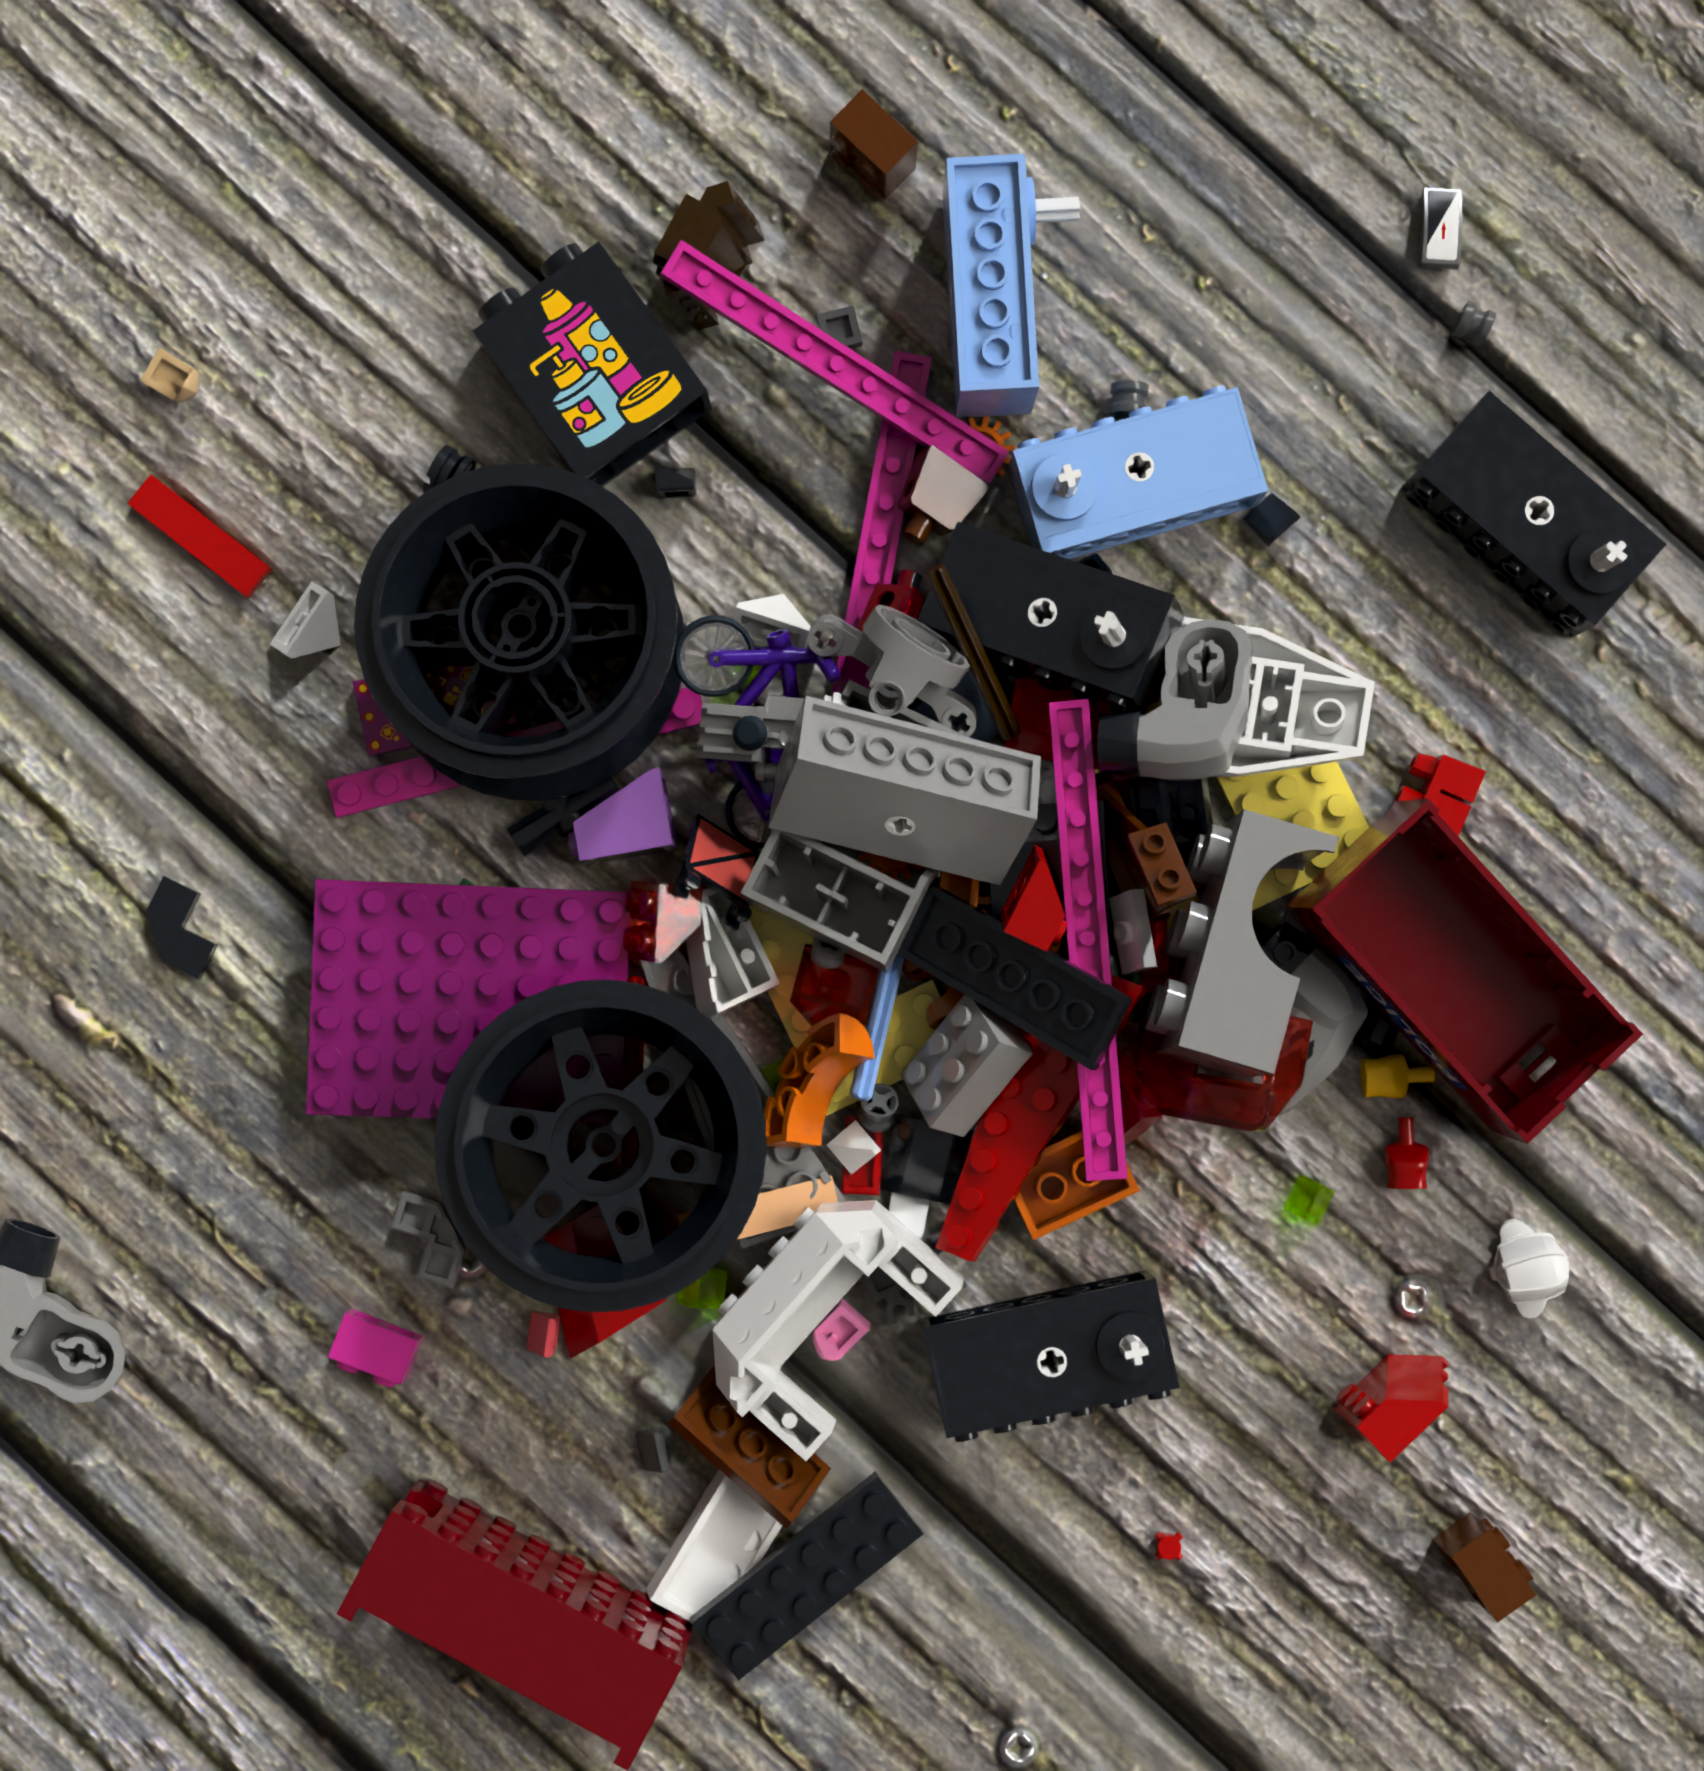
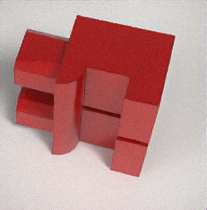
[1393,753,1486,837]

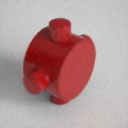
[1154,1531,1183,1561]

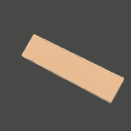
[677,1175,838,1240]

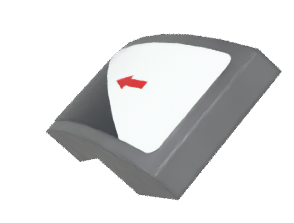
[1418,187,1462,270]

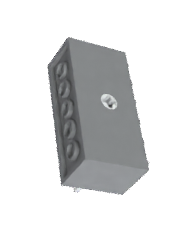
[768,692,1041,885]

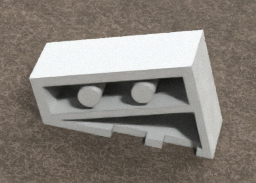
[680,888,780,1019]

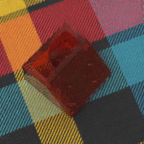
[623,881,703,963]

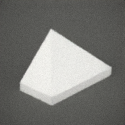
[270,581,341,659]
[729,594,811,648]

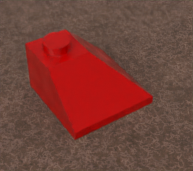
[1000,844,1067,952]

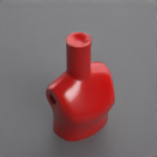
[1384,1117,1429,1189]

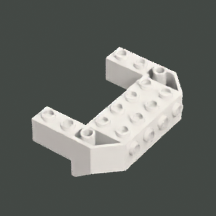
[712,1200,964,1461]

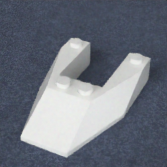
[1164,617,1375,777]

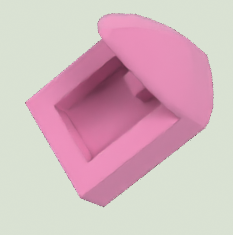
[813,1298,871,1361]

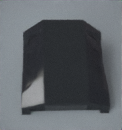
[881,1114,973,1204]

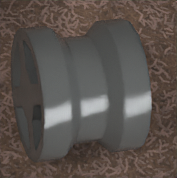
[1451,300,1497,348]
[1109,380,1149,420]
[858,1084,899,1132]

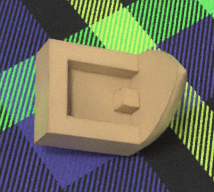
[140,347,200,403]

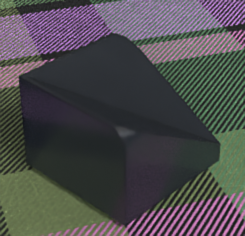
[655,462,697,499]

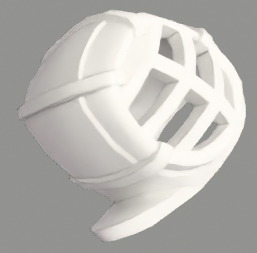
[1489,1219,1570,1319]

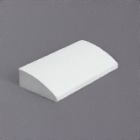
[646,1469,782,1622]

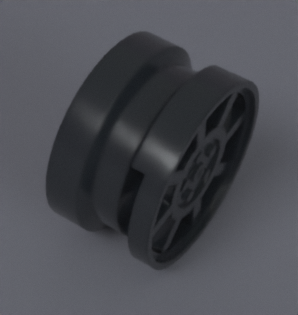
[423,445,477,493]

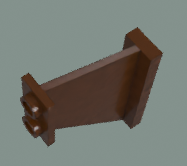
[1096,780,1197,924]

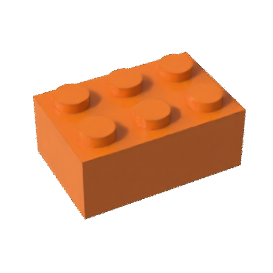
[1013,1127,1140,1240]

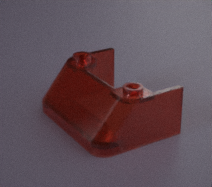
[1133,992,1313,1132]

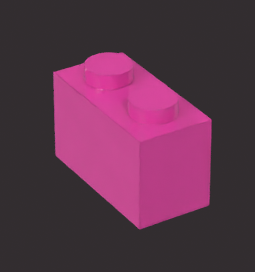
[328,1308,424,1387]

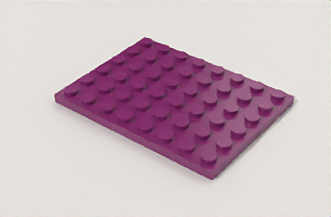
[306,879,631,1123]

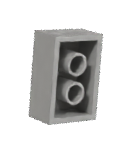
[900,994,1033,1137]

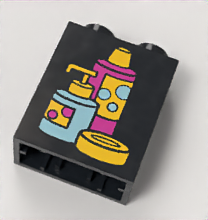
[472,241,712,487]

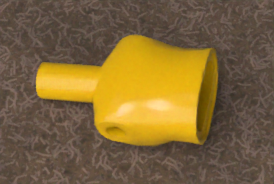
[1361,1054,1435,1098]

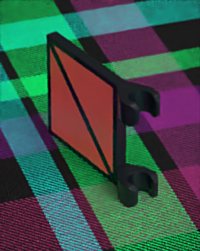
[673,814,759,931]

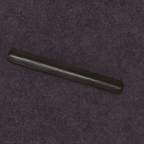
[926,564,1021,741]

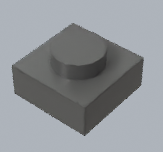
[817,306,862,349]

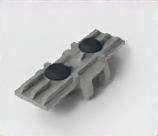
[697,695,823,782]

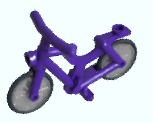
[673,615,840,848]

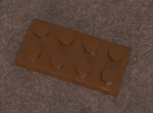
[668,1366,831,1528]

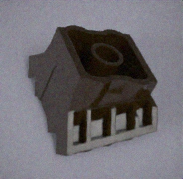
[653,181,765,330]

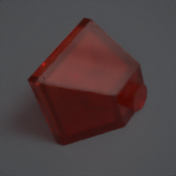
[790,943,879,1027]

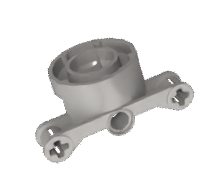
[808,605,977,737]

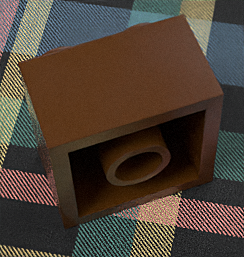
[830,89,918,200]
[1432,1513,1536,1623]

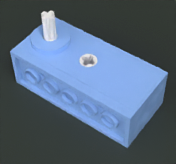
[942,154,1080,418]
[1008,385,1268,559]

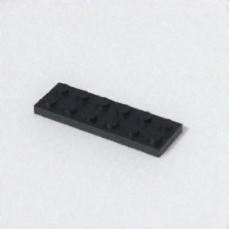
[897,884,1133,1070]
[690,1471,924,1680]

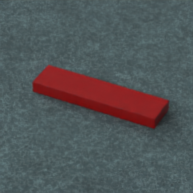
[127,474,273,599]

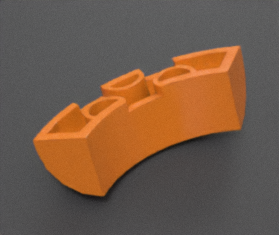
[764,1013,875,1148]

